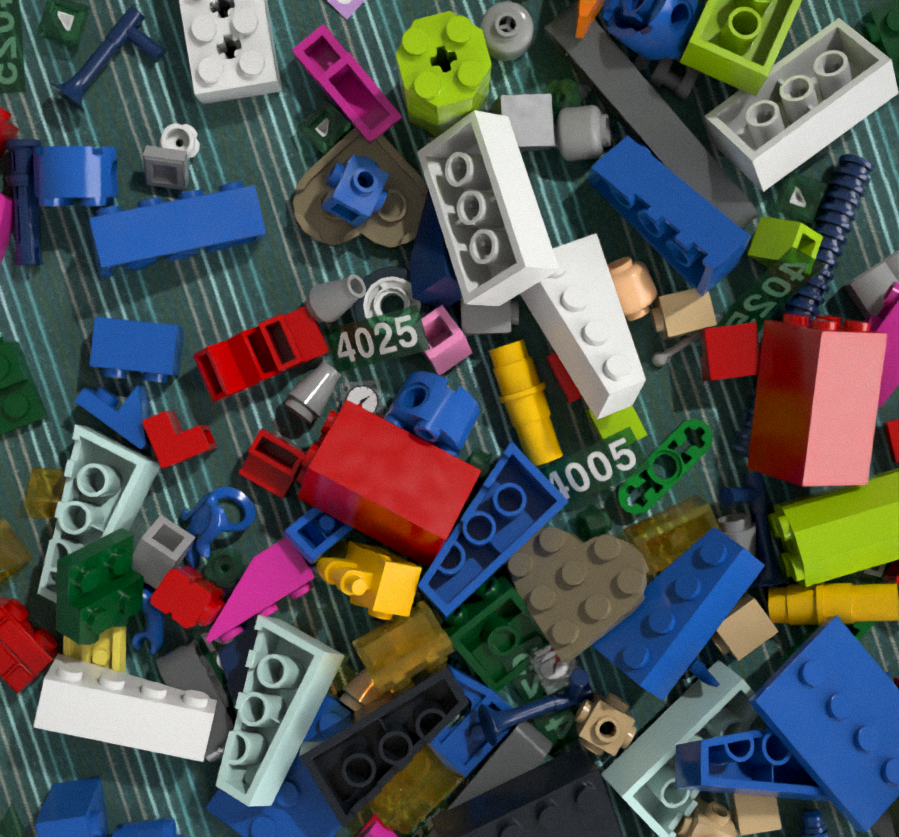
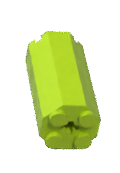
[395,11,492,137]
[767,468,899,587]

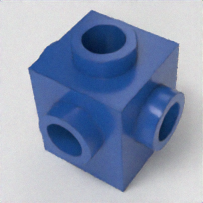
[320,154,390,228]

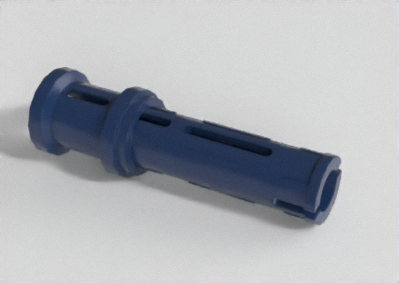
[4,139,43,266]

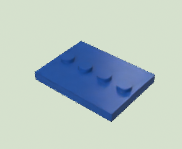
[748,615,899,832]
[205,692,355,837]

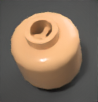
[607,256,658,321]

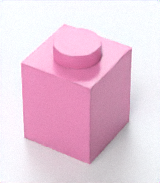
[410,305,472,375]

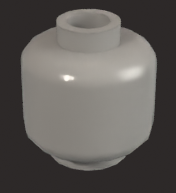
[480,1,534,61]
[552,105,611,161]

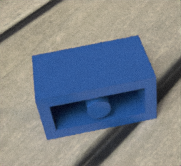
[89,317,184,383]

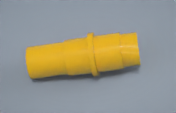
[489,339,563,466]
[768,581,899,626]

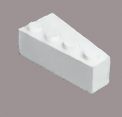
[520,233,646,420]
[33,654,217,762]

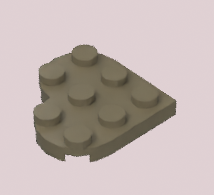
[293,128,428,249]
[508,527,649,663]

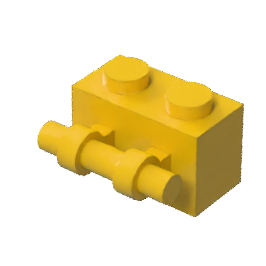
[316,541,422,620]

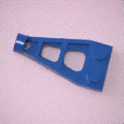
[362,623,514,777]

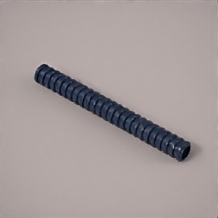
[730,154,875,458]

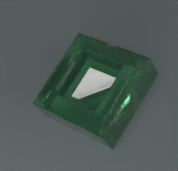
[38,0,90,49]
[296,99,354,155]
[773,172,827,223]

